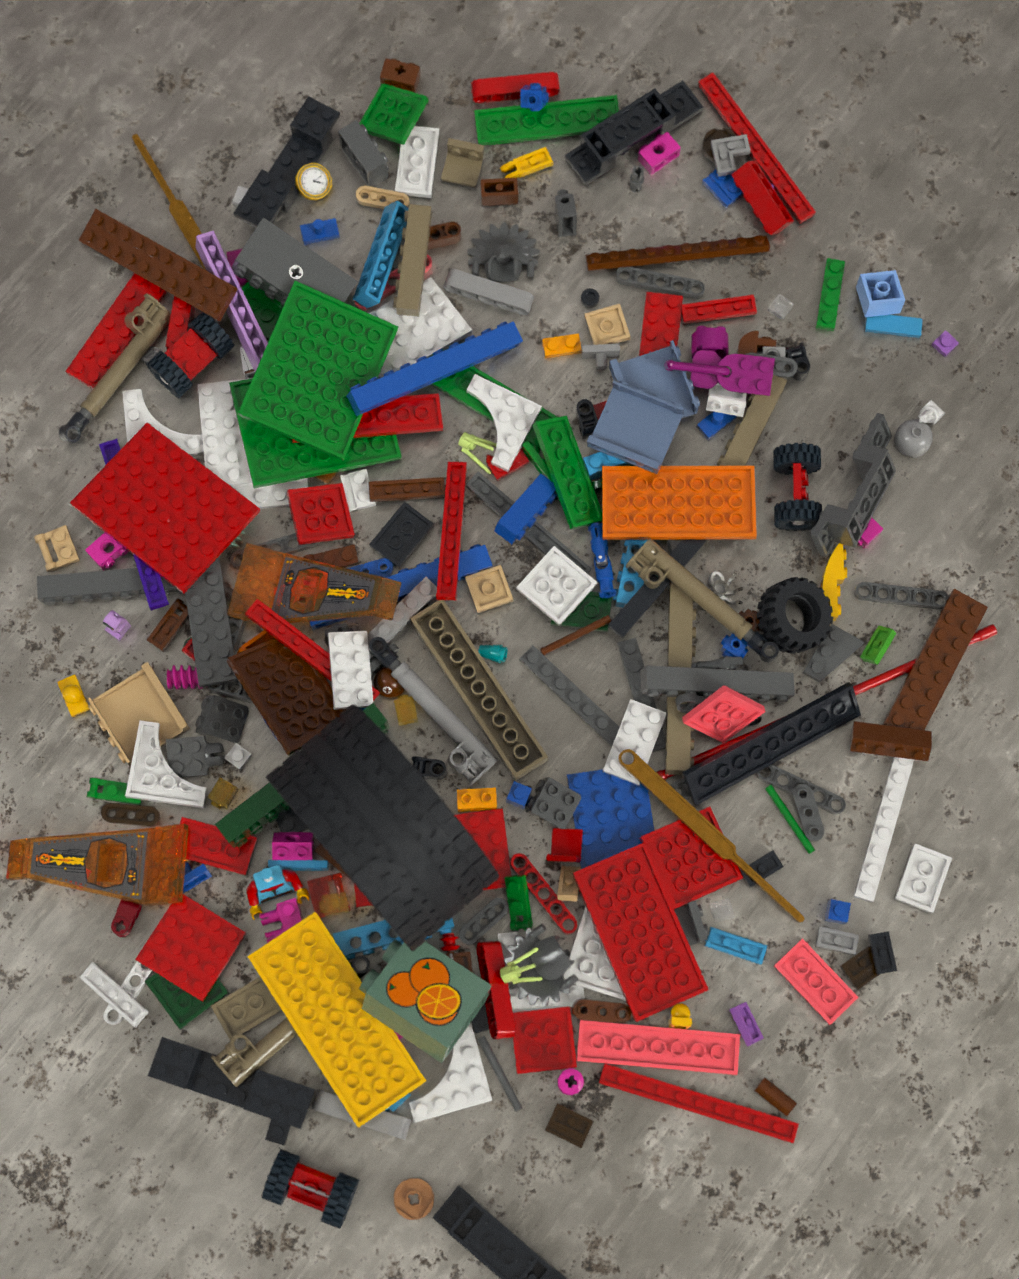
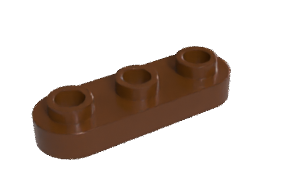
[572,999,632,1024]

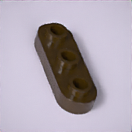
[101,803,161,827]

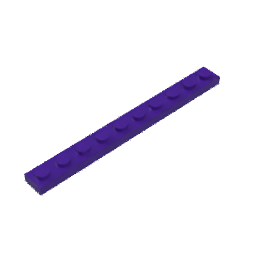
[99,439,169,611]

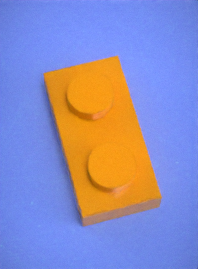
[542,333,582,359]

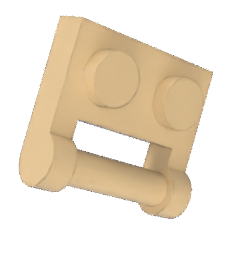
[34,525,80,572]

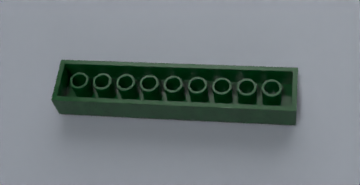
[215,703,390,848]

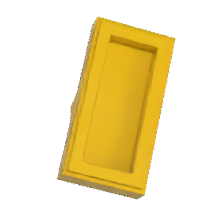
[57,674,90,718]
[668,1003,692,1030]

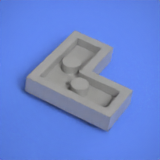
[710,134,750,176]

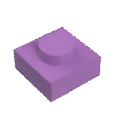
[932,330,959,357]

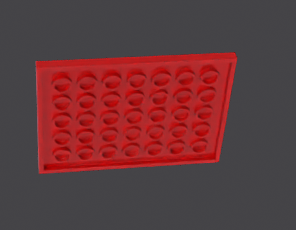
[70,423,260,594]

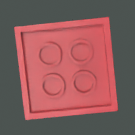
[682,685,765,743]

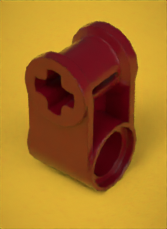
[111,897,142,938]

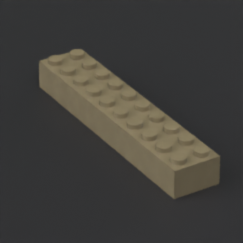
[410,600,548,782]

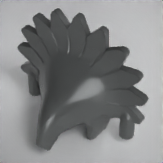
[467,222,540,282]
[504,924,578,1006]

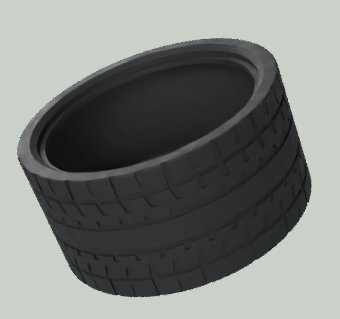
[266,704,499,951]

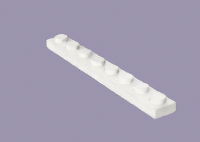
[853,757,914,902]

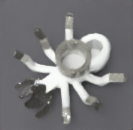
[699,571,743,611]

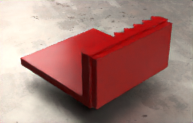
[546,828,583,863]

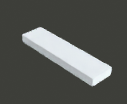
[79,962,149,1027]

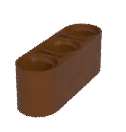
[428,222,461,250]

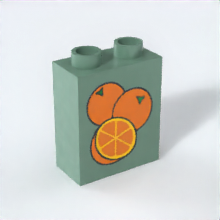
[359,939,492,1063]

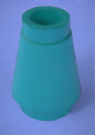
[478,645,508,663]

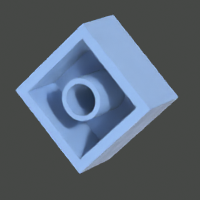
[856,270,905,317]

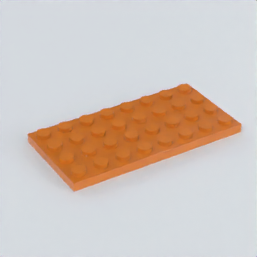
[602,466,757,540]

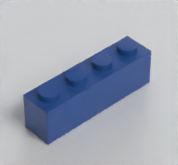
[494,474,558,544]

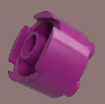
[691,326,729,360]

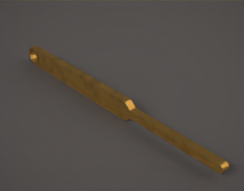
[132,134,206,270]
[618,749,805,923]

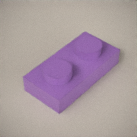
[729,1002,764,1046]

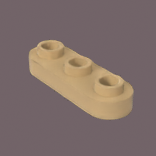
[356,186,410,209]

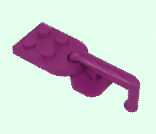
[665,350,775,396]

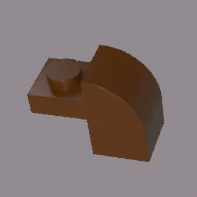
[737,331,777,355]

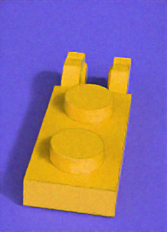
[500,147,553,179]

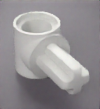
[918,400,945,425]

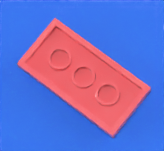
[773,938,859,1025]

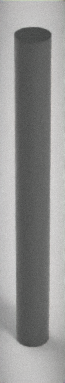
[478,1036,522,1112]

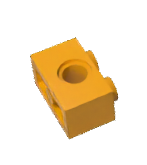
[457,788,497,812]

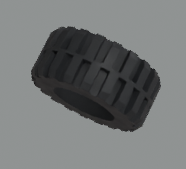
[757,577,833,654]

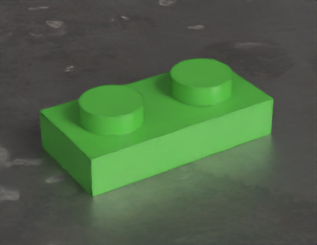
[860,625,896,665]

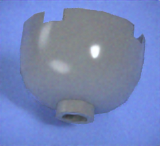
[894,419,933,458]

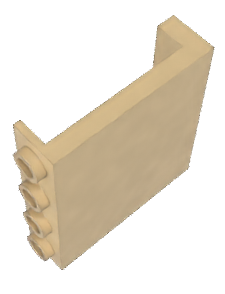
[88,662,190,766]

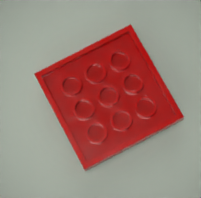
[639,807,743,909]
[135,892,247,1002]

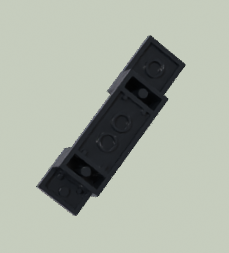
[565,80,704,186]
[233,96,340,228]
[148,1037,315,1129]
[432,1185,567,1279]

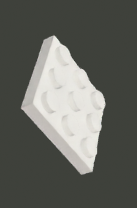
[516,546,597,626]

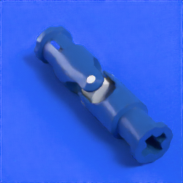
[588,522,616,598]

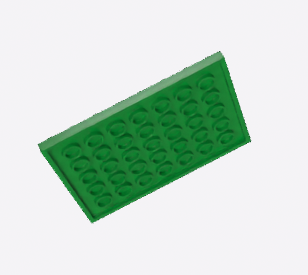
[237,281,399,461]
[229,378,402,489]

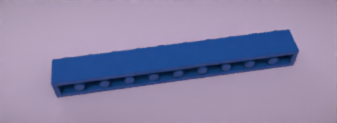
[347,321,523,416]
[304,544,493,630]

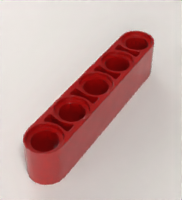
[471,72,560,103]
[510,853,577,935]
[476,941,515,1039]

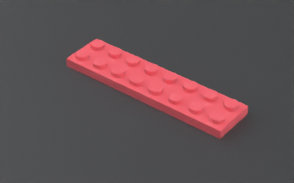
[577,1020,740,1075]

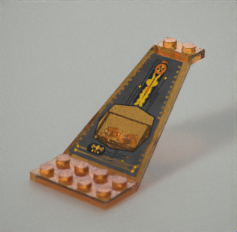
[227,543,402,623]
[6,824,189,906]

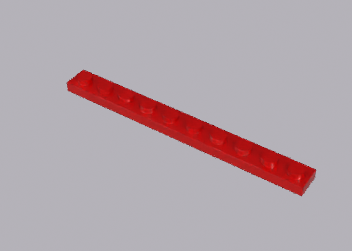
[698,73,816,224]
[599,1063,799,1143]

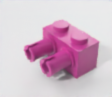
[259,898,304,943]

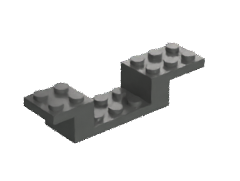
[811,413,896,557]

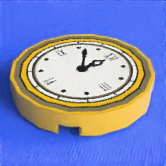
[295,163,332,200]

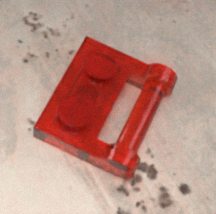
[307,873,351,919]

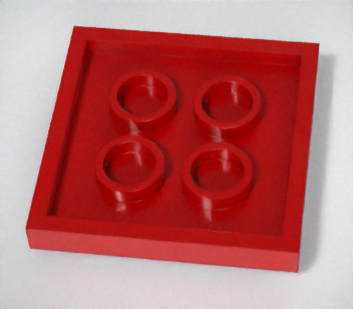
[286,483,355,545]
[513,1006,577,1074]

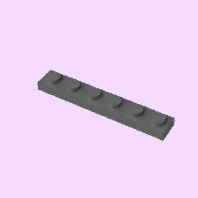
[617,638,666,752]

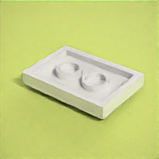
[894,844,952,914]

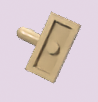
[557,866,581,901]

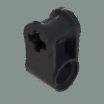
[785,343,810,381]
[576,399,598,438]
[411,756,448,780]

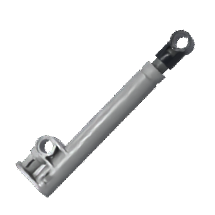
[368,637,498,786]

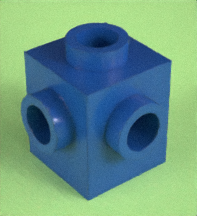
[521,83,549,111]
[720,633,749,659]

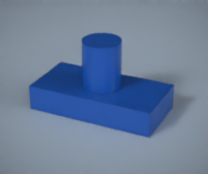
[300,218,340,245]
[696,412,737,440]
[169,862,212,895]

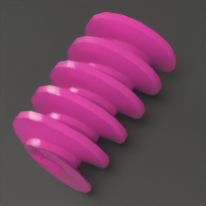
[167,665,207,689]
[557,1069,584,1095]

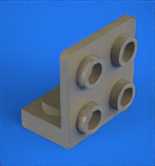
[441,138,484,188]

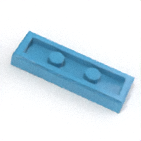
[865,315,923,338]
[268,860,329,871]
[705,927,767,965]

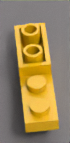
[820,543,847,621]

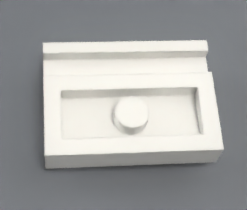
[340,469,376,512]

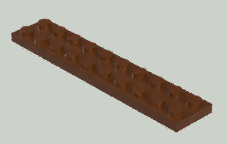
[78,208,238,321]

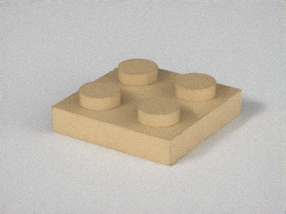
[584,304,631,345]
[465,565,513,613]

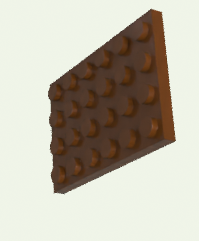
[226,638,346,755]

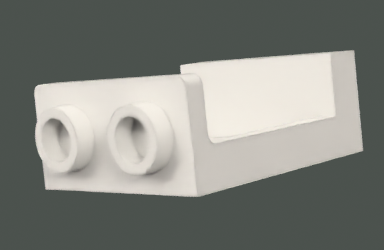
[706,371,747,417]

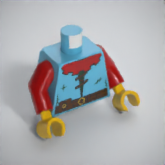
[246,865,309,920]

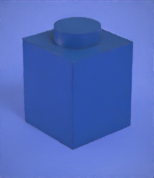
[506,781,532,810]
[825,899,851,925]

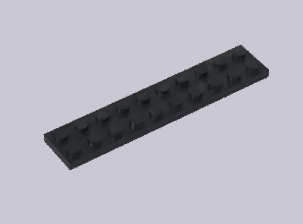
[682,682,861,806]

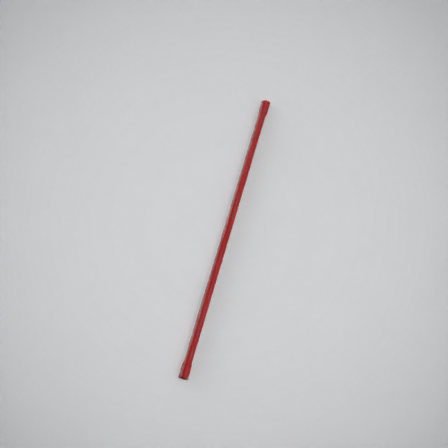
[656,624,997,780]

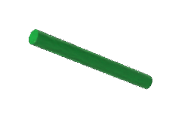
[765,785,815,854]

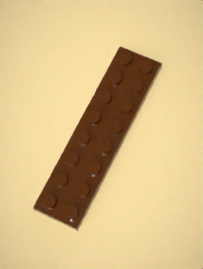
[883,589,988,730]

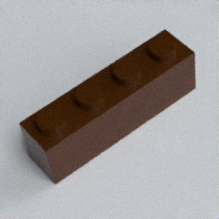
[850,721,932,761]

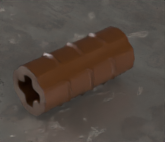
[754,1077,797,1117]

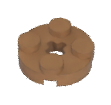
[394,1178,434,1220]

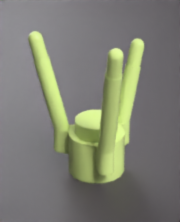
[458,432,497,474]
[500,947,543,984]

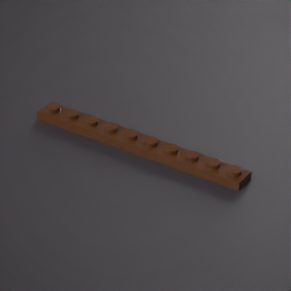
[585,235,770,271]

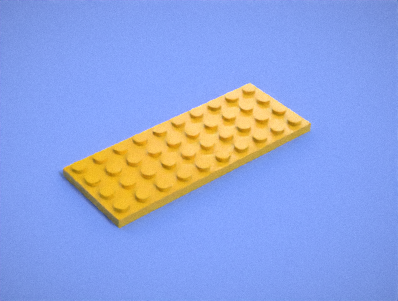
[247,912,426,1128]

